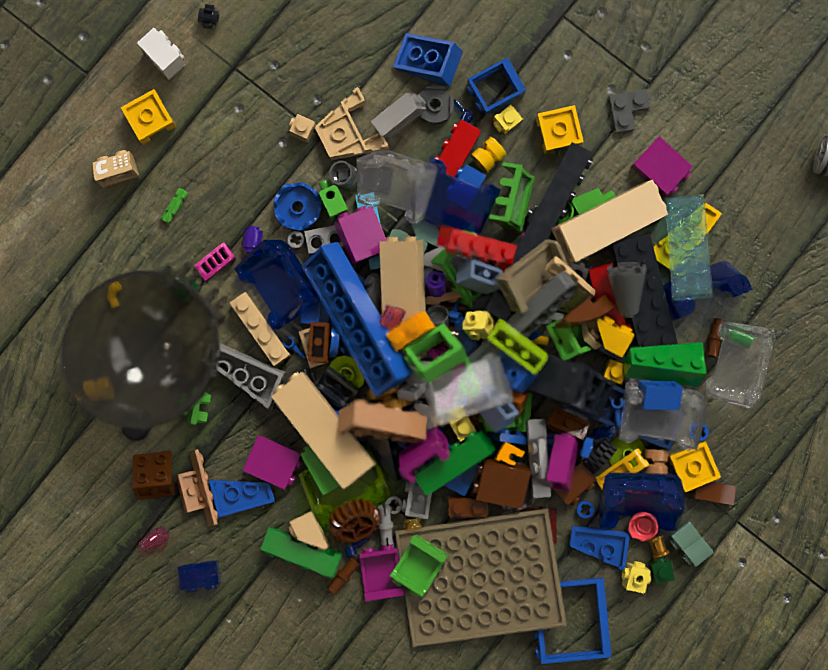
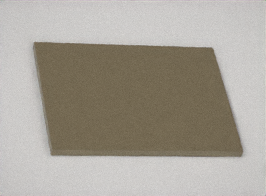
[395,508,567,647]

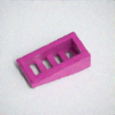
[194,242,236,281]

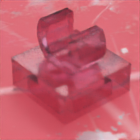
[380,305,406,328]

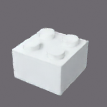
[137,28,185,80]

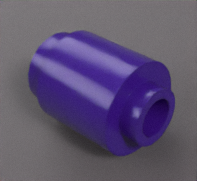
[242,226,263,254]
[426,271,447,298]

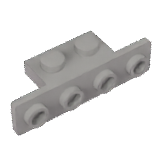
[526,419,551,498]

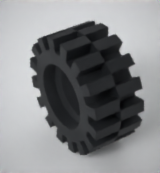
[582,438,617,474]

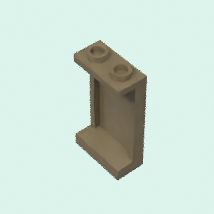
[496,240,570,313]

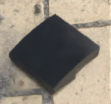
[315,366,360,411]

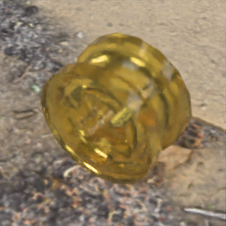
[404,518,422,530]

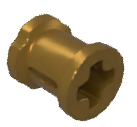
[647,534,670,559]

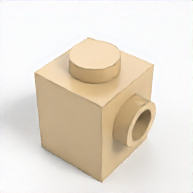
[288,114,316,143]

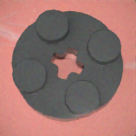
[419,85,454,124]

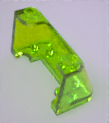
[299,445,391,526]

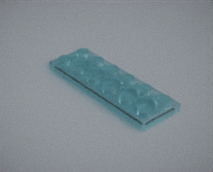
[665,194,713,300]

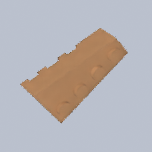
[337,400,427,444]

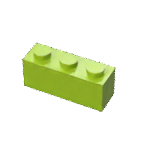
[487,318,547,374]

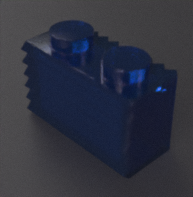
[178,560,221,593]

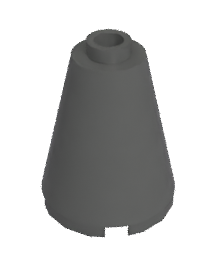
[607,262,647,318]

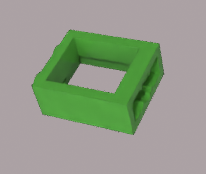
[547,319,593,360]
[404,323,467,384]

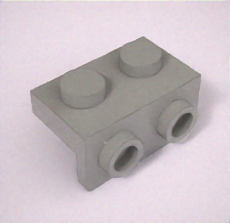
[402,479,432,519]

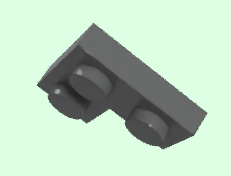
[609,89,650,134]

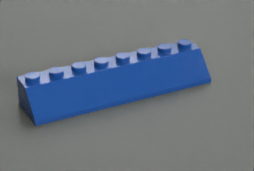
[302,242,413,398]

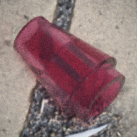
[139,526,170,551]

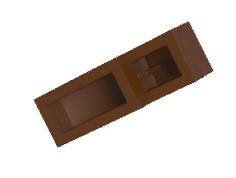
[555,295,615,328]

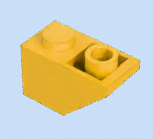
[597,316,634,357]

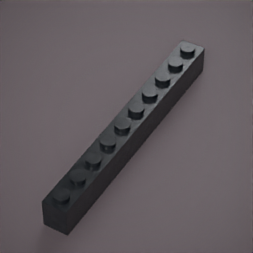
[484,142,593,322]

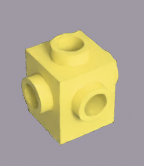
[462,311,495,340]
[622,561,651,593]

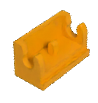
[494,442,524,465]

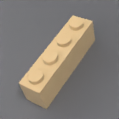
[230,292,291,367]

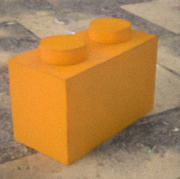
[386,311,435,351]

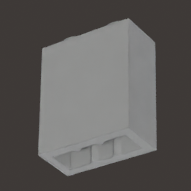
[371,93,427,137]

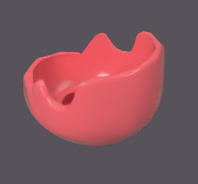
[628,512,659,542]

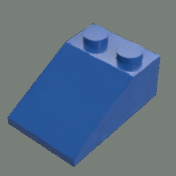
[393,33,463,86]

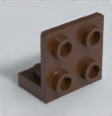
[132,451,176,500]

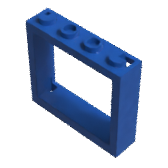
[533,577,612,664]

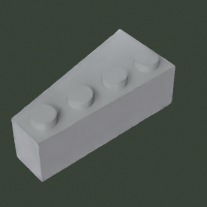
[205,342,286,409]

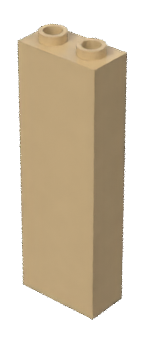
[551,180,668,263]
[380,237,427,359]
[271,372,376,489]

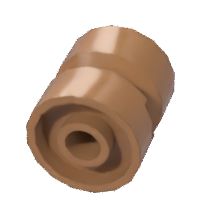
[642,449,668,478]

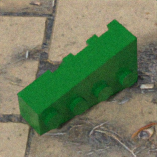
[623,342,706,387]
[415,429,496,496]
[261,526,343,578]

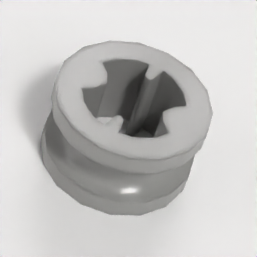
[287,231,305,249]
[385,496,403,514]

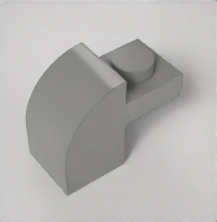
[397,361,433,401]

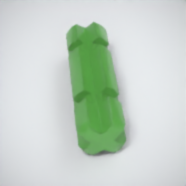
[161,188,188,224]

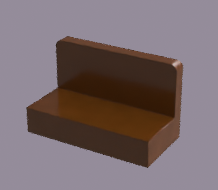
[546,406,590,445]

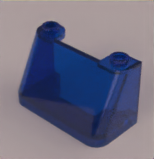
[408,157,501,235]
[234,240,321,330]
[663,261,753,321]
[599,472,685,531]

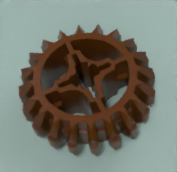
[328,498,380,544]

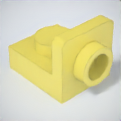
[493,105,523,134]
[448,410,477,442]

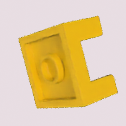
[121,89,176,145]
[536,105,584,155]
[668,441,721,492]

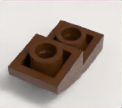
[693,482,736,506]

